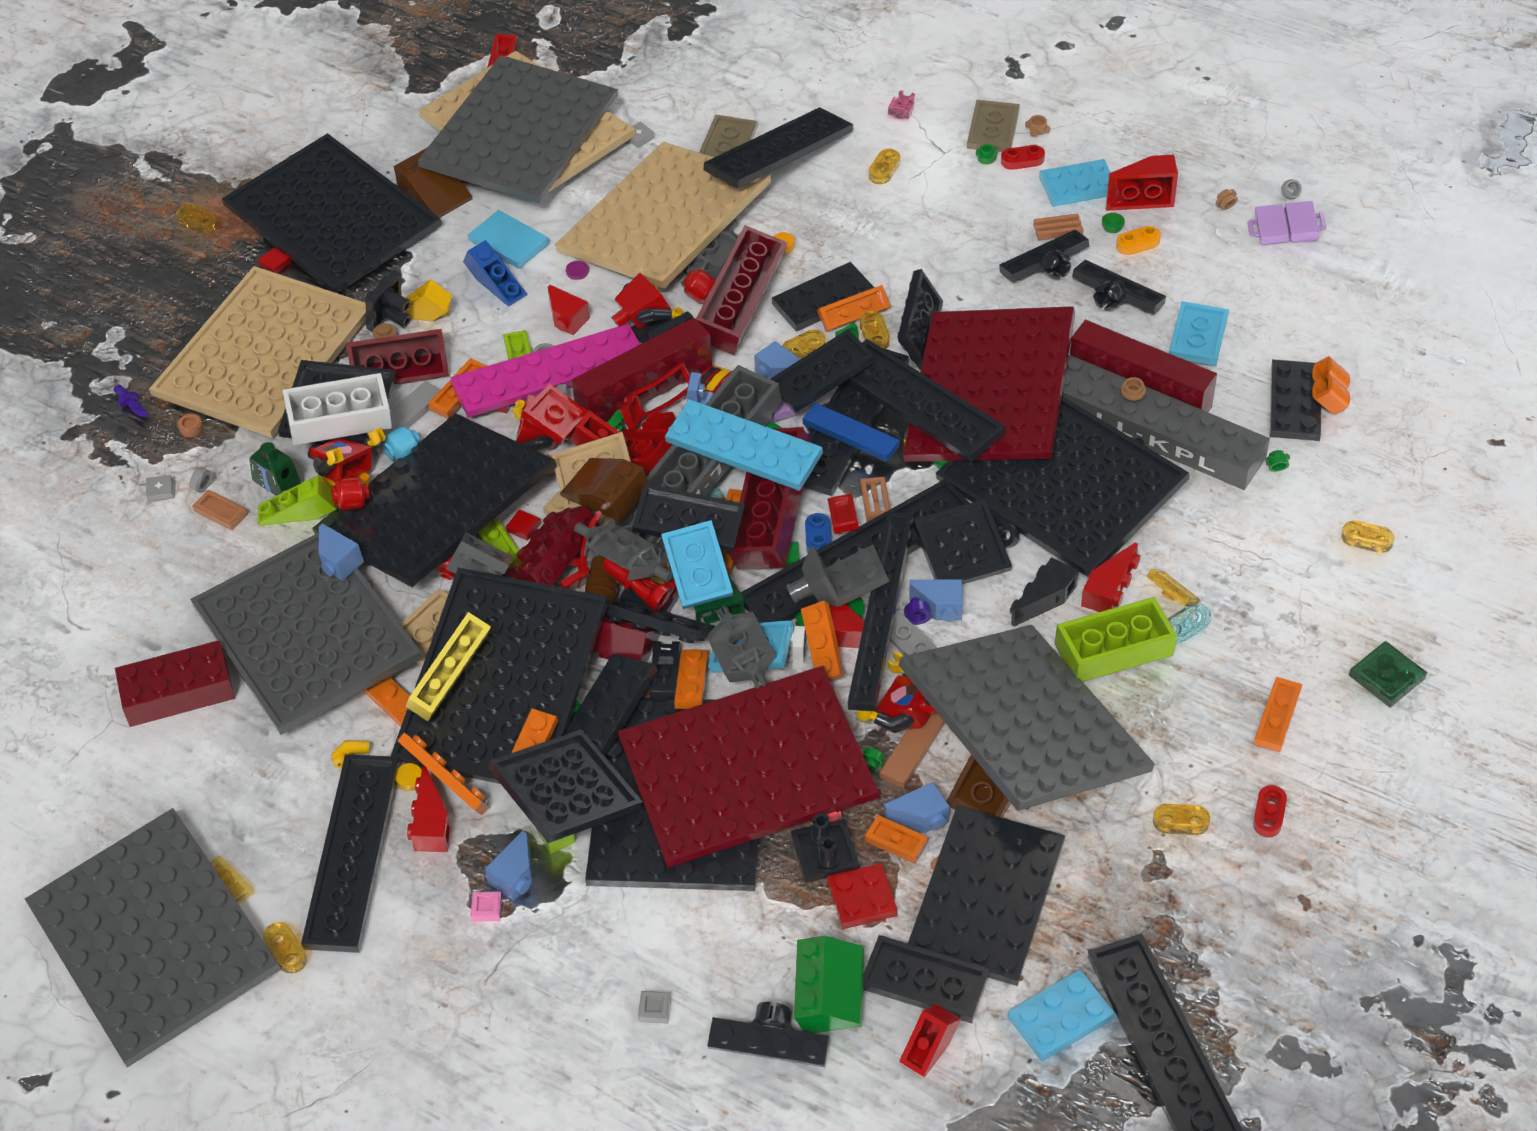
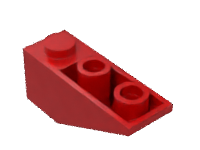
[1081,542,1141,612]
[407,766,451,852]

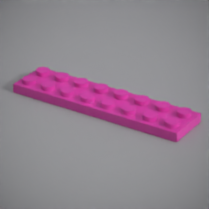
[450,323,640,418]

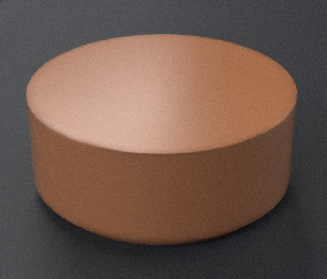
[177,414,203,437]

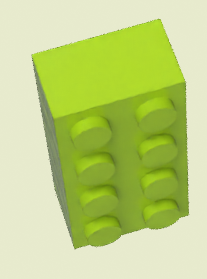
[1054,597,1177,682]

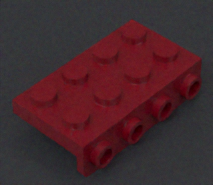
[502,505,599,586]

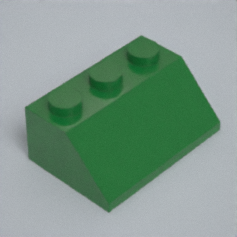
[794,936,864,1033]

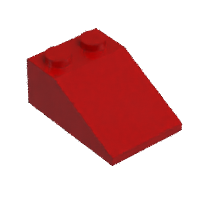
[1105,154,1178,211]
[621,429,673,477]

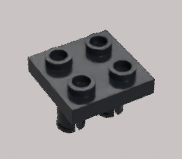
[365,269,411,332]
[791,813,860,883]

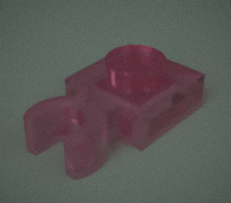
[887,90,915,119]

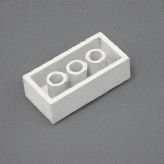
[283,373,392,446]

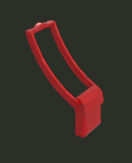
[620,362,690,430]
[559,510,602,590]

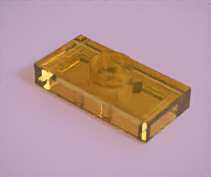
[1146,569,1201,608]
[210,855,254,904]

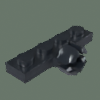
[999,230,1089,282]
[1072,259,1166,314]
[707,1001,830,1068]

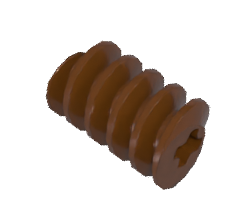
[585,555,620,601]

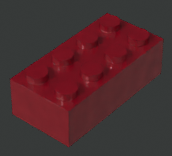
[115,640,235,727]

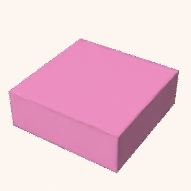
[470,892,502,922]

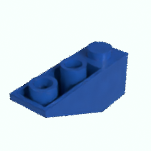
[463,240,527,307]

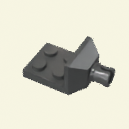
[446,532,512,576]
[786,545,890,607]

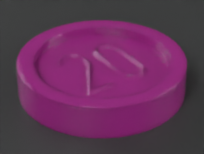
[566,261,589,280]

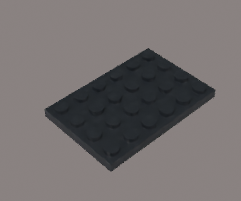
[908,805,1065,986]

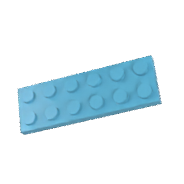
[665,399,823,491]

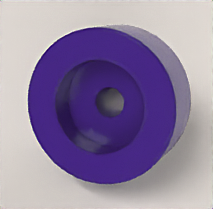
[904,597,931,625]

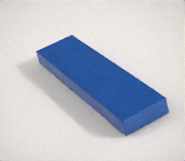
[802,403,900,462]

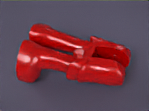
[603,558,678,612]

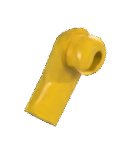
[331,740,369,768]

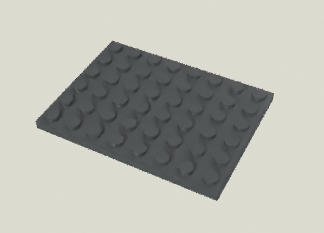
[418,55,618,203]
[190,533,422,735]
[899,625,1155,811]
[25,808,281,1068]

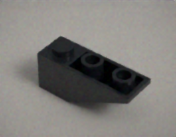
[1010,557,1079,627]

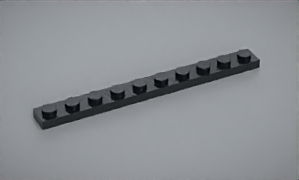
[847,512,913,711]

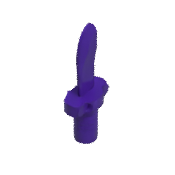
[114,384,148,417]

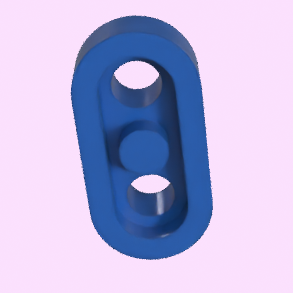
[805,513,831,553]

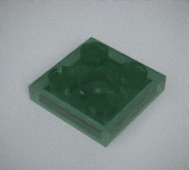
[1348,641,1427,708]

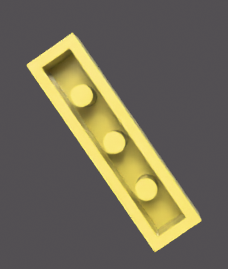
[406,612,491,721]

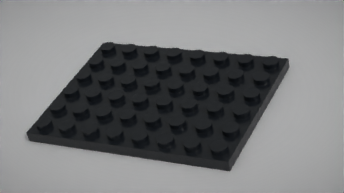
[222,133,442,294]
[936,396,1190,578]
[312,413,557,588]
[390,567,609,784]
[585,698,759,891]

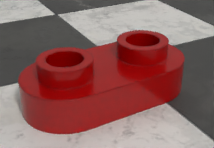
[1001,145,1045,170]
[1253,785,1287,838]

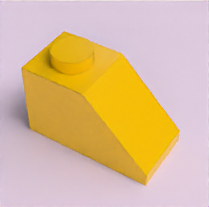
[406,279,453,322]

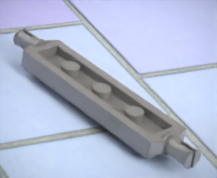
[864,596,937,656]

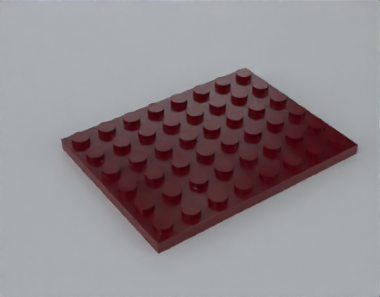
[903,306,1075,462]
[618,666,880,868]

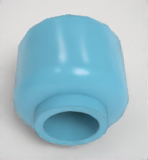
[382,426,421,461]

